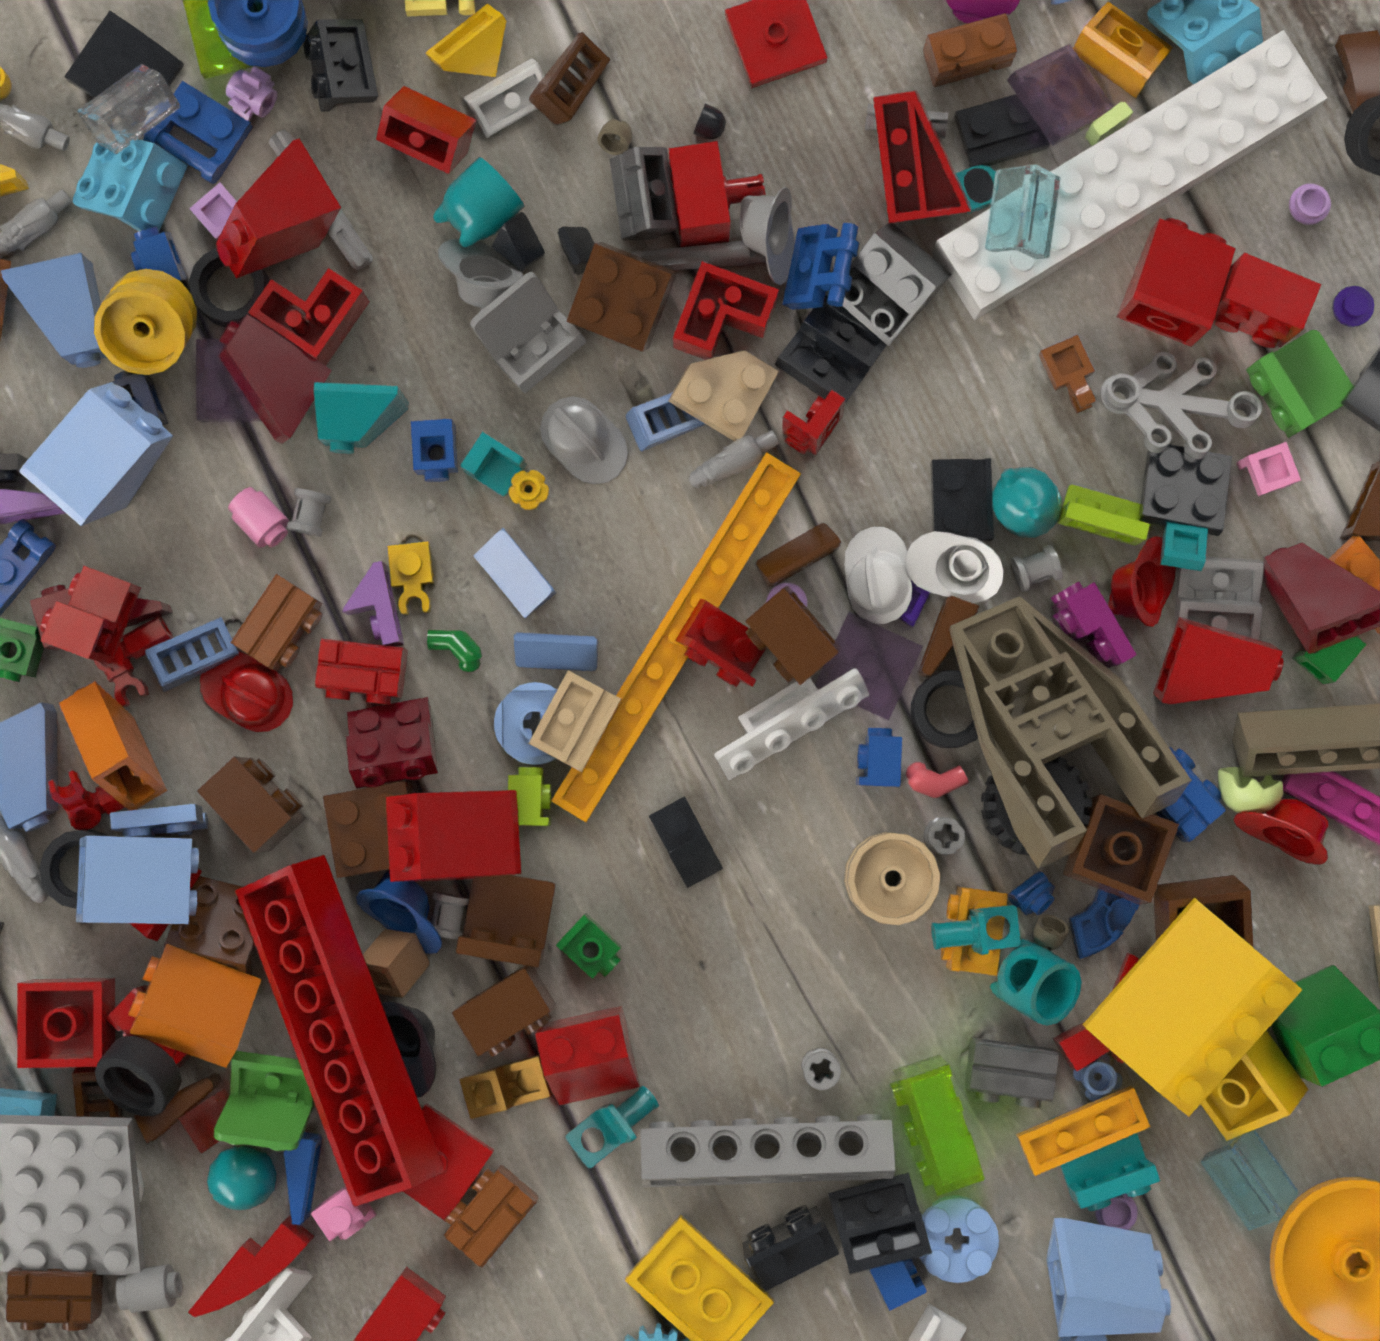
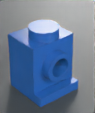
[131,226,187,281]
[411,419,458,482]
[856,728,902,787]
[870,1259,927,1311]

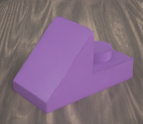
[342,561,404,647]

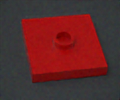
[725,0,828,89]
[402,1103,494,1222]

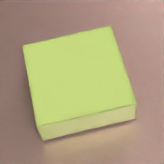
[1085,101,1133,146]

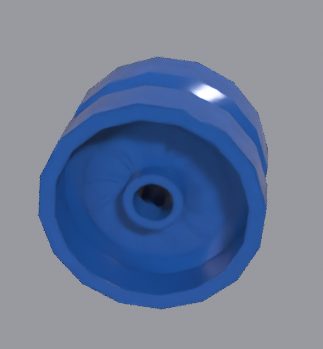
[208,0,308,68]

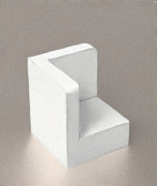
[908,1304,967,1341]

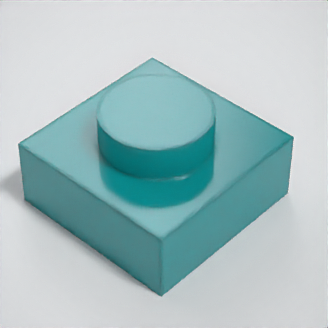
[1160,522,1208,571]

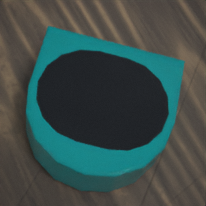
[956,165,1001,214]

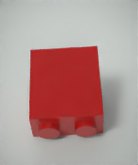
[216,138,341,279]
[1116,218,1236,347]
[386,790,522,882]
[535,1005,640,1106]

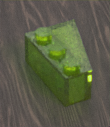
[889,1054,985,1196]

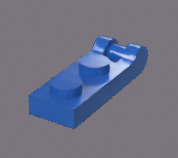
[0,519,56,616]

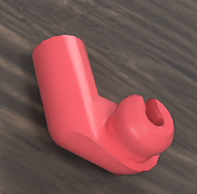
[906,762,969,798]

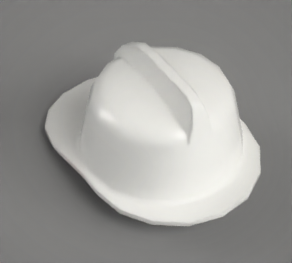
[844,527,912,624]
[905,531,1004,603]

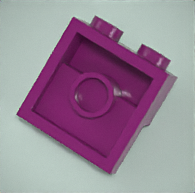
[1051,581,1137,668]

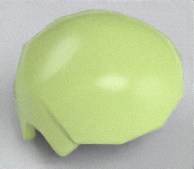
[1218,767,1283,813]

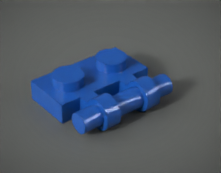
[782,223,859,310]

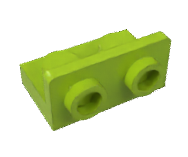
[1057,484,1150,546]

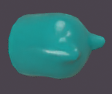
[433,157,525,247]
[992,467,1062,538]
[990,939,1082,1026]

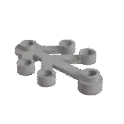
[1100,352,1262,459]

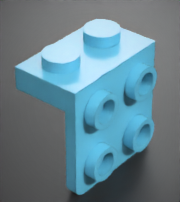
[1147,0,1263,84]
[73,132,188,231]

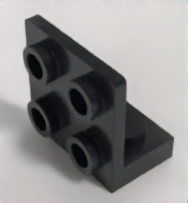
[742,1205,839,1291]

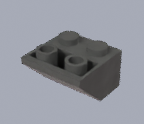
[828,223,952,346]

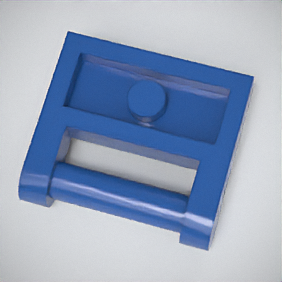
[143,81,253,184]

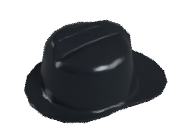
[381,1001,436,1098]

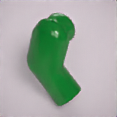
[427,630,482,672]

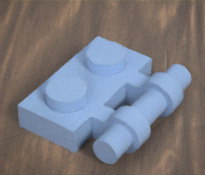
[110,804,208,838]

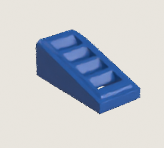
[284,1132,323,1225]

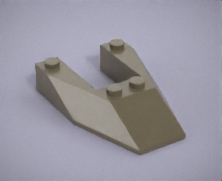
[949,596,1192,869]

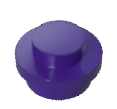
[1332,286,1375,327]

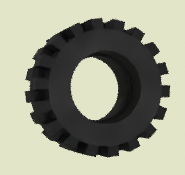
[981,757,1092,856]

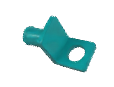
[931,905,1021,955]
[565,1086,659,1168]

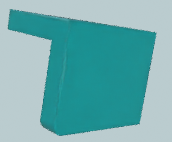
[460,431,527,497]

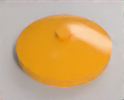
[1270,1177,1380,1341]

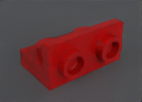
[782,390,845,456]
[675,598,767,688]

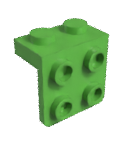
[1246,330,1353,438]
[214,1051,315,1151]

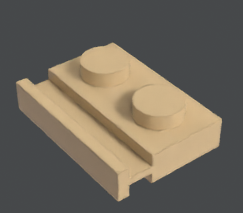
[528,670,622,772]

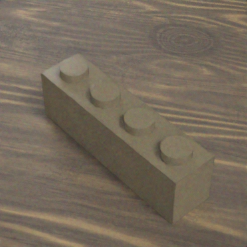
[1232,704,1380,777]

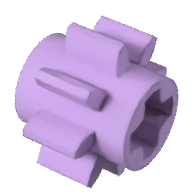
[226,66,277,121]

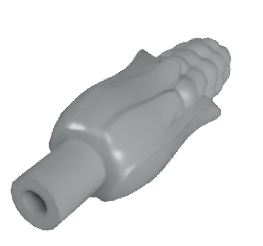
[0,103,70,151]
[0,189,73,258]
[689,430,779,488]
[0,814,48,903]

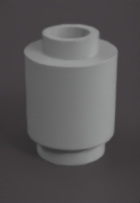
[116,1264,182,1313]

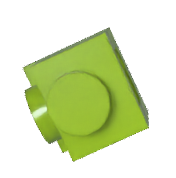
[508,767,551,826]

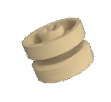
[844,832,940,925]

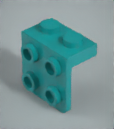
[1049,1115,1161,1211]

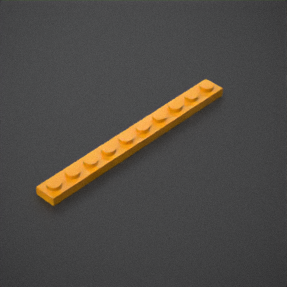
[551,452,801,823]

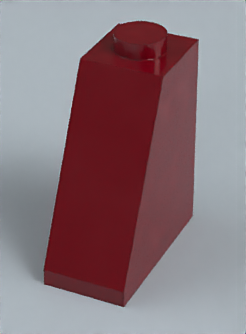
[218,314,332,444]
[1263,542,1380,654]

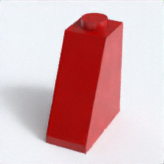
[1153,617,1284,704]

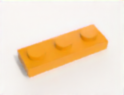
[1016,1086,1151,1176]

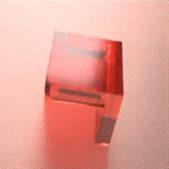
[179,1089,229,1154]

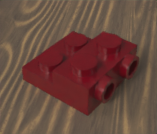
[346,697,438,789]

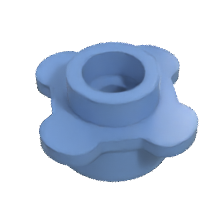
[1073,1054,1123,1101]

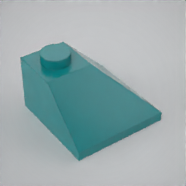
[314,382,409,454]

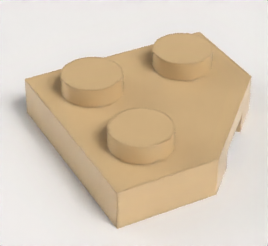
[668,350,779,441]

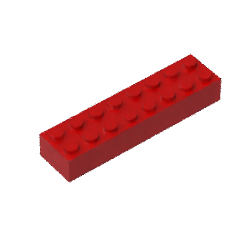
[235,855,445,1207]

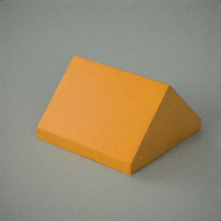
[1071,1,1173,98]

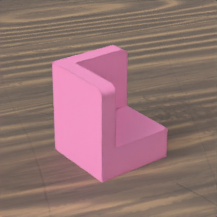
[1236,442,1301,496]

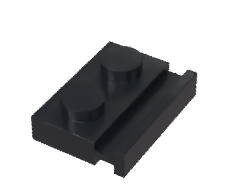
[954,89,1050,167]
[930,458,994,541]

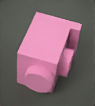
[310,1186,377,1242]

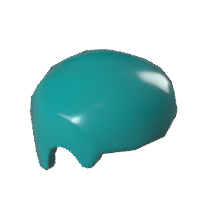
[207,1146,277,1211]

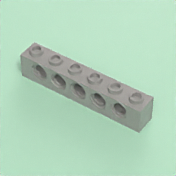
[640,1114,896,1188]

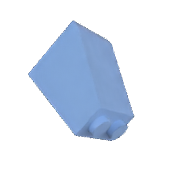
[19,382,173,526]
[76,836,199,924]
[1046,1218,1171,1337]

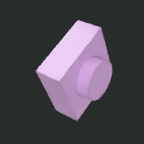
[189,183,237,240]

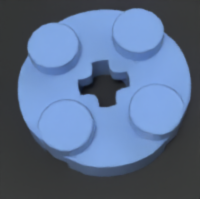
[494,682,557,765]
[919,1195,999,1283]

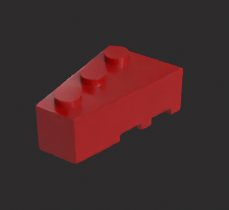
[873,90,972,223]

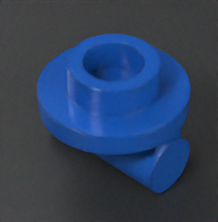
[1008,871,1055,916]

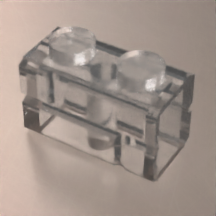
[77,64,180,155]

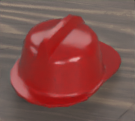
[1108,536,1176,627]
[200,651,293,732]
[1233,799,1329,865]

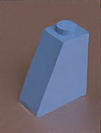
[1,253,106,368]
[0,703,59,832]

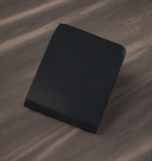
[491,212,545,271]
[557,226,595,275]

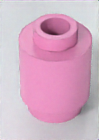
[228,487,289,548]

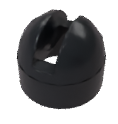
[693,104,726,139]

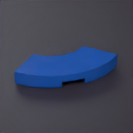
[1069,889,1139,959]

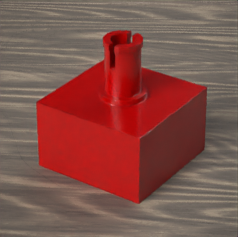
[668,141,766,247]

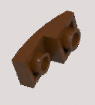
[1335,30,1380,112]

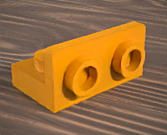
[941,886,1008,976]

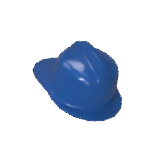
[356,870,442,954]

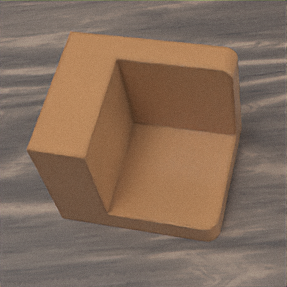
[363,929,430,998]

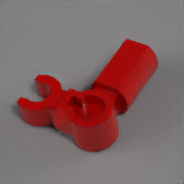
[94,616,173,707]
[48,770,125,830]

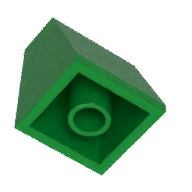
[1271,965,1380,1087]

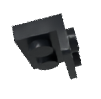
[303,19,378,112]

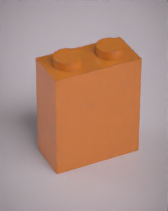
[59,681,167,811]
[128,944,262,1068]

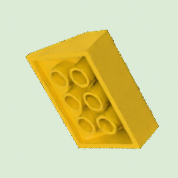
[1082,898,1303,1117]

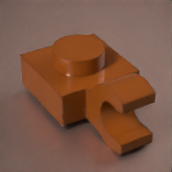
[1039,335,1096,414]

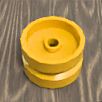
[94,269,197,375]

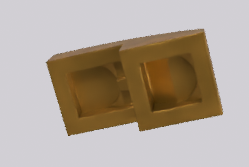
[459,1055,554,1119]

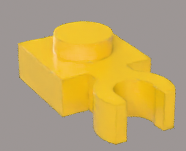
[387,541,434,615]

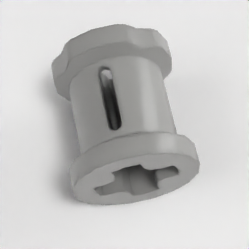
[287,488,332,537]
[1011,545,1063,592]
[924,817,965,855]
[431,892,469,940]
[801,1048,841,1090]

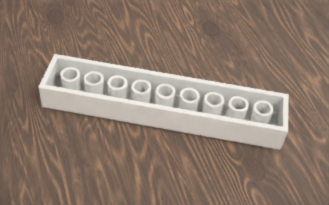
[932,30,1327,320]

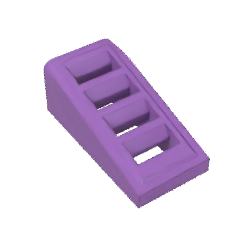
[0,489,66,525]

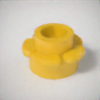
[509,470,549,510]

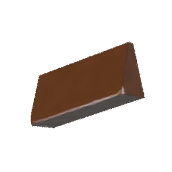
[756,523,841,588]

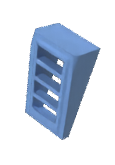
[626,392,706,451]
[145,617,239,692]

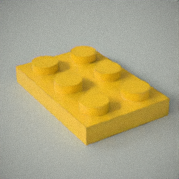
[625,1214,774,1341]

